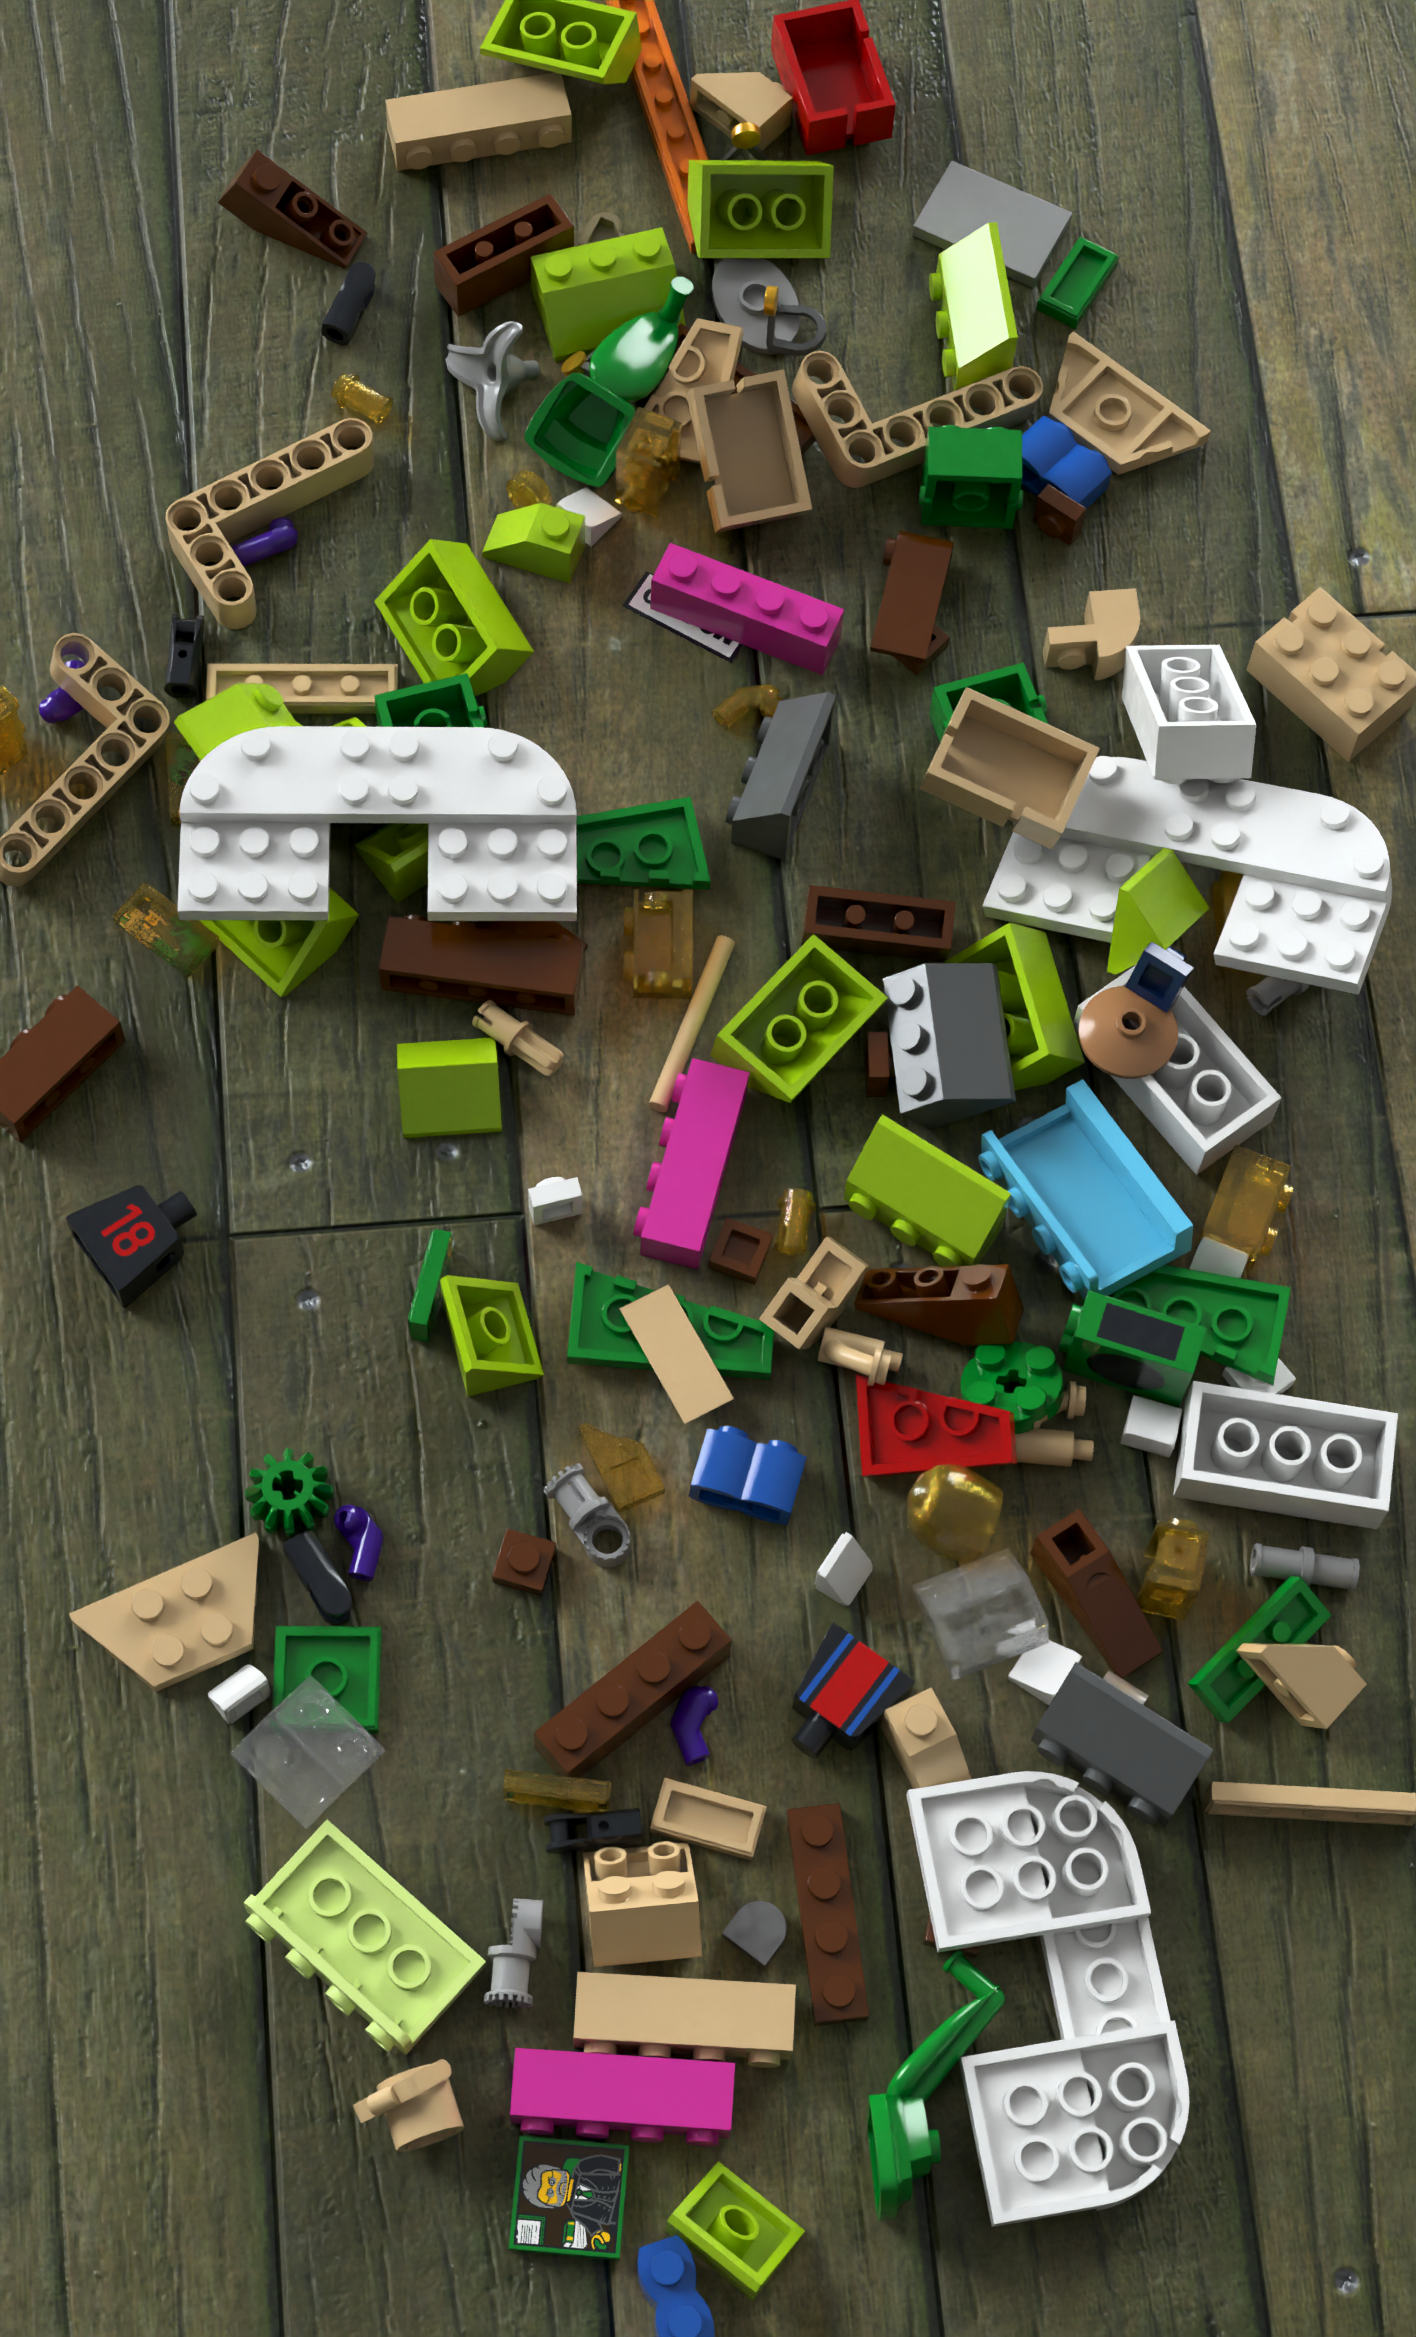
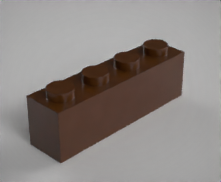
[378,915,584,1016]
[534,1601,732,1788]

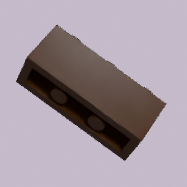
[433,193,574,317]
[801,885,956,962]
[0,985,126,1143]

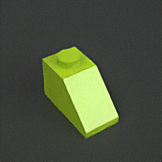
[482,503,585,584]

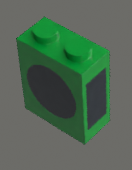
[1058,1290,1207,1408]

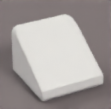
[556,487,622,547]
[1189,1237,1249,1278]
[1120,1395,1183,1458]
[815,1532,873,1607]
[1007,1634,1083,1705]
[208,1664,271,1724]

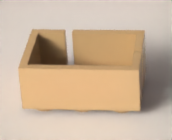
[687,370,812,533]
[1246,587,1416,762]
[919,687,1100,849]

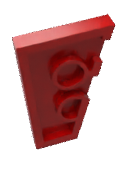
[856,1374,1017,1478]

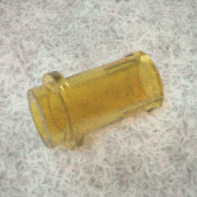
[331,373,393,424]
[774,1188,817,1255]

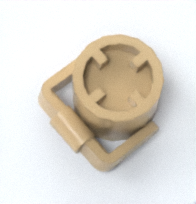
[352,2059,465,2152]

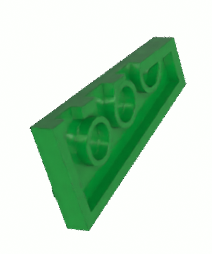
[576,797,711,890]
[567,1262,774,1380]
[1081,1265,1291,1386]

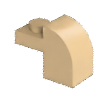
[1043,588,1140,681]
[759,1237,871,1349]

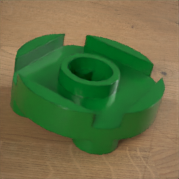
[960,1342,1064,1434]

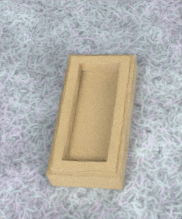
[650,1778,767,1861]

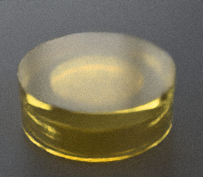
[506,470,552,509]

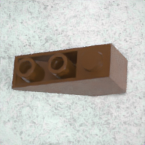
[217,149,367,269]
[854,1264,1024,1345]
[1030,1509,1163,1679]

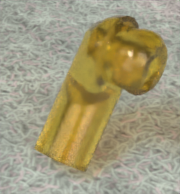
[711,684,783,729]

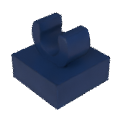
[1125,942,1194,1013]

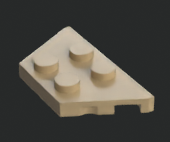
[1048,331,1211,475]
[69,1533,261,1692]

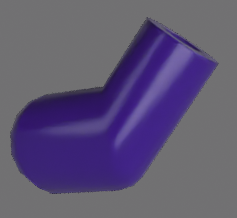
[232,517,298,567]
[39,660,85,724]
[334,1504,383,1581]
[670,1685,718,1766]

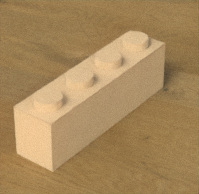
[385,72,572,171]
[573,1972,796,2068]

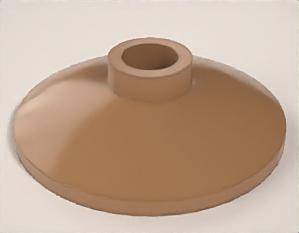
[1078,986,1178,1079]

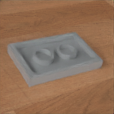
[912,161,1072,288]

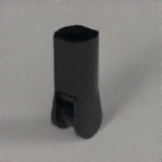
[322,262,376,345]
[164,613,205,698]
[283,1529,352,1625]
[544,1808,642,1854]

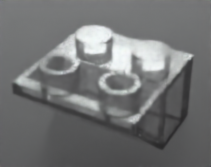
[912,1548,1049,1681]
[230,1675,386,1830]

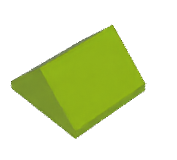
[354,823,429,903]
[1107,847,1210,975]
[397,1038,502,1138]
[440,1275,544,1397]
[665,2161,805,2302]

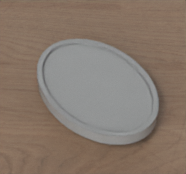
[712,258,800,355]

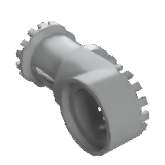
[544,1463,631,1568]
[484,1898,543,2009]

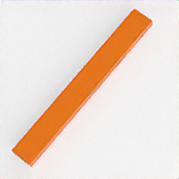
[605,0,709,253]

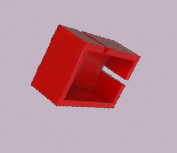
[771,0,896,155]

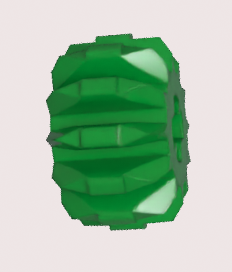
[245,1447,334,1538]

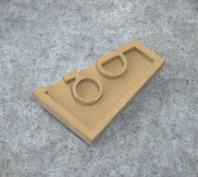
[627,318,744,464]

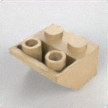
[583,1841,702,1967]

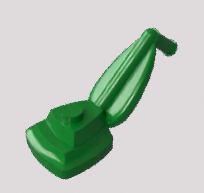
[524,276,693,487]
[866,1949,1006,2222]

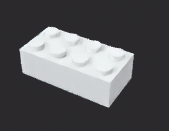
[1122,645,1256,784]
[1073,965,1282,1175]
[1173,1381,1398,1529]

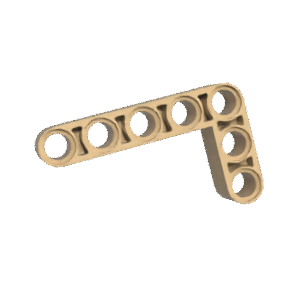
[792,351,1043,488]
[165,418,375,630]
[0,633,170,886]

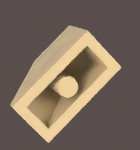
[690,72,793,152]
[1236,1643,1367,1729]
[880,1687,972,1789]

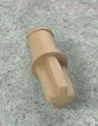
[472,1000,564,1076]

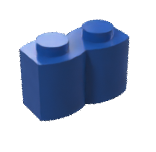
[1021,416,1112,509]
[689,1426,807,1525]
[637,2235,715,2337]

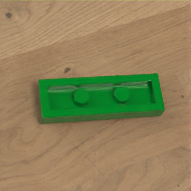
[1187,1576,1332,1723]

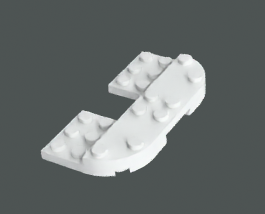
[177,726,577,921]
[982,756,1392,995]
[906,1771,1189,2227]

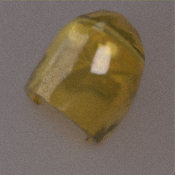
[907,1464,1003,1561]

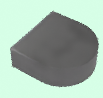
[721,1901,786,1969]

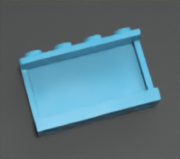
[978,1079,1193,1300]

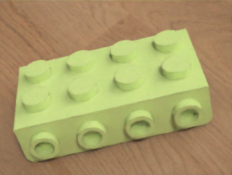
[244,1819,486,2056]

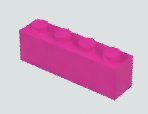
[650,543,844,675]
[633,1058,750,1270]
[510,2048,735,2146]

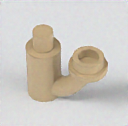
[817,1327,903,1386]
[1015,1381,1094,1467]

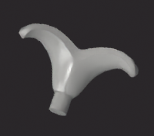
[445,321,540,441]

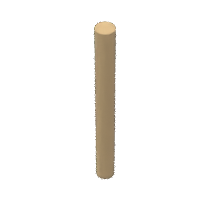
[648,935,735,1112]

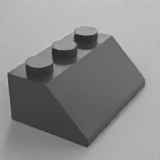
[725,692,836,861]
[883,963,1016,1130]
[1031,1662,1213,1827]

